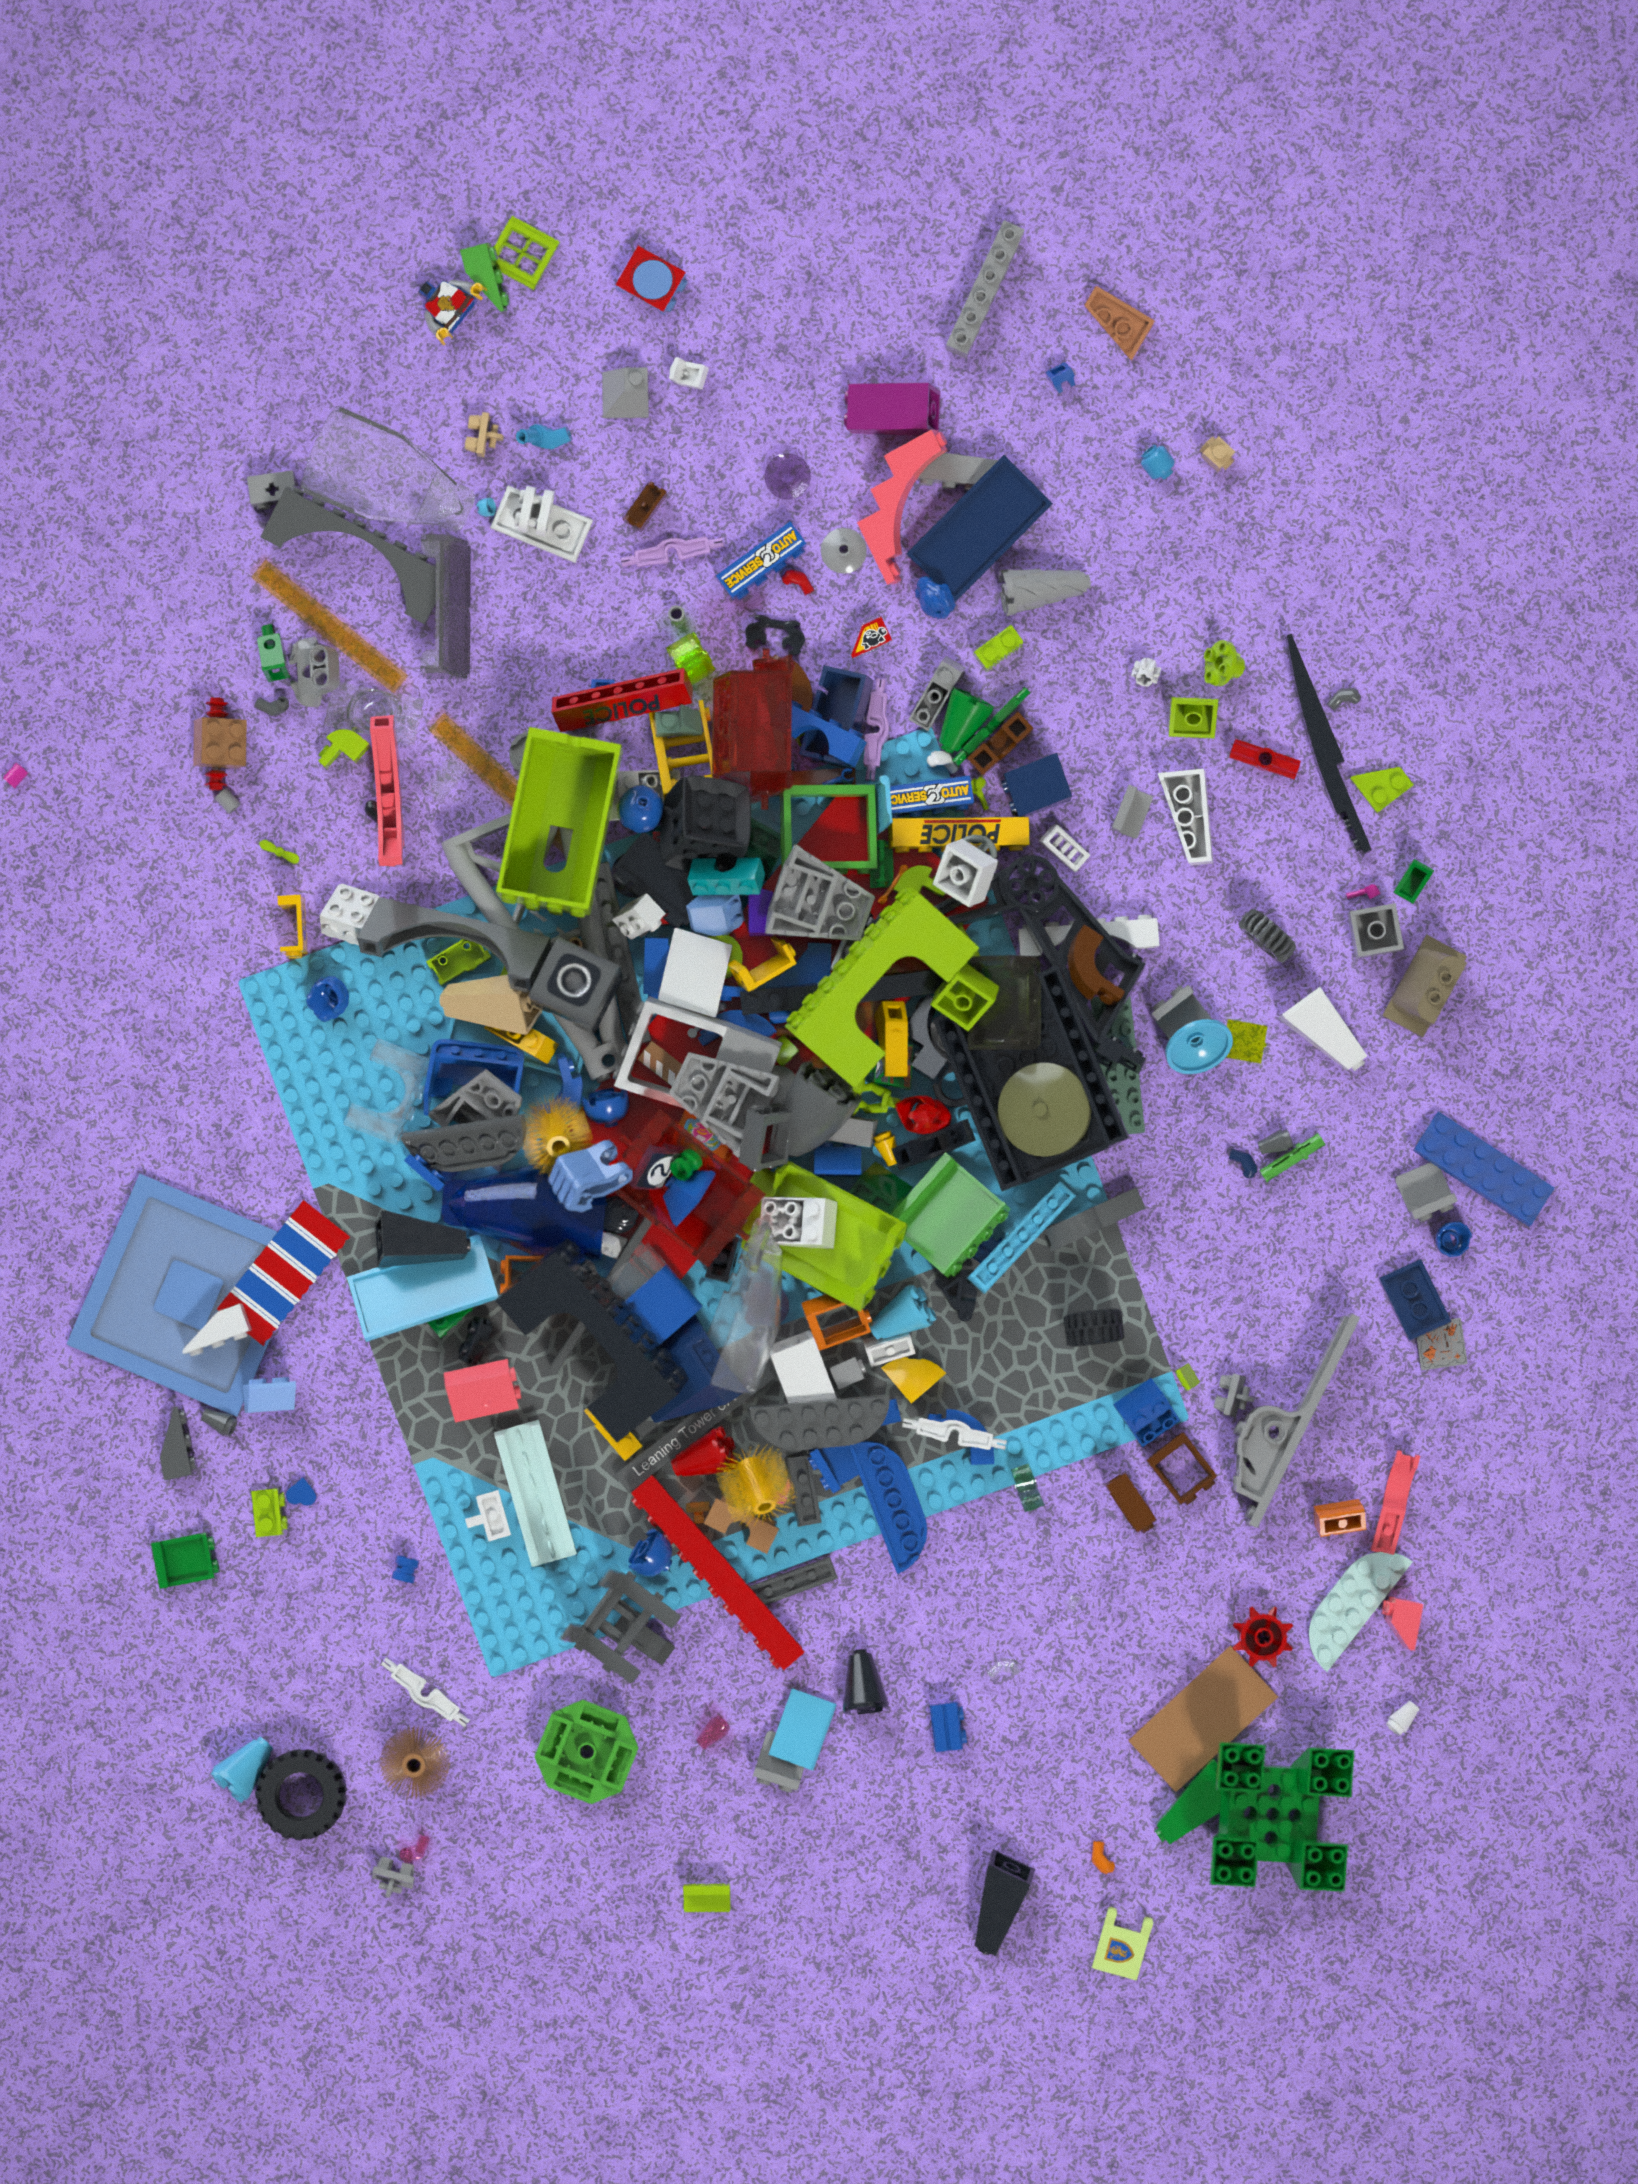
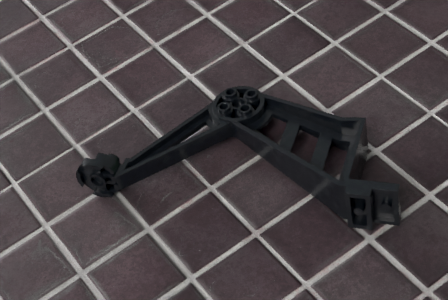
[864,855,1146,1075]

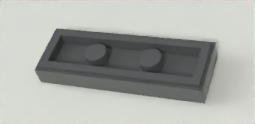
[785,1453,822,1527]

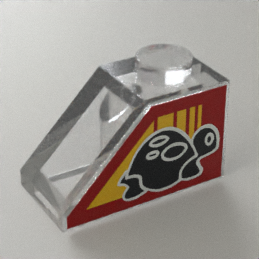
[850,615,894,662]

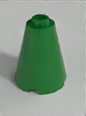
[939,687,994,754]

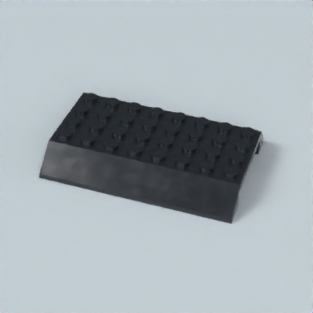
[933,965,1129,1191]

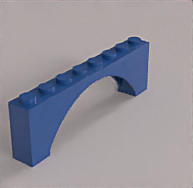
[643,937,831,1001]

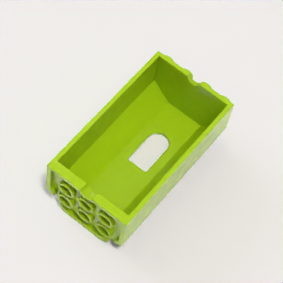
[496,727,623,918]

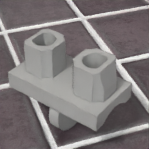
[1214,1374,1255,1418]
[372,1857,415,1898]

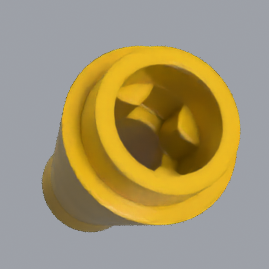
[873,1130,897,1166]

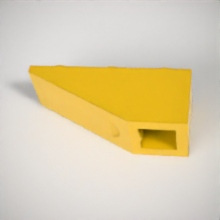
[874,1001,908,1077]
[484,1026,559,1064]

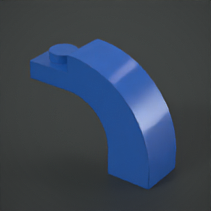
[531,1052,583,1135]
[928,1409,994,1465]

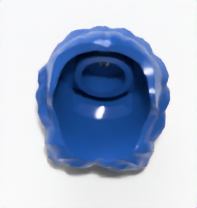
[914,576,956,620]
[306,976,349,1022]

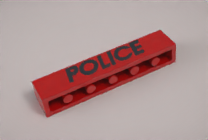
[551,668,693,733]

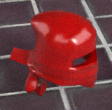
[895,1095,952,1134]

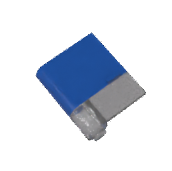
[607,1242,703,1345]

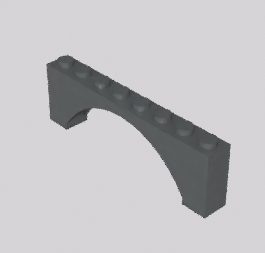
[260,485,452,624]
[357,897,552,993]

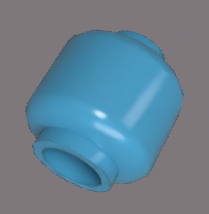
[1141,445,1175,480]

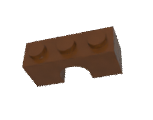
[966,712,1034,778]

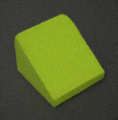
[776,1036,799,1067]
[1175,1363,1200,1391]

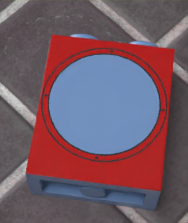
[615,246,688,316]

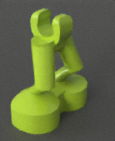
[852,1077,900,1117]

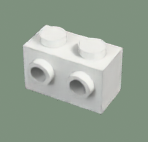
[612,893,666,939]

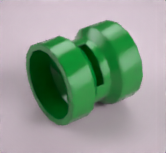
[670,1149,703,1181]

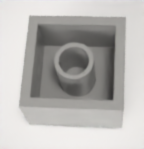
[1347,903,1404,959]

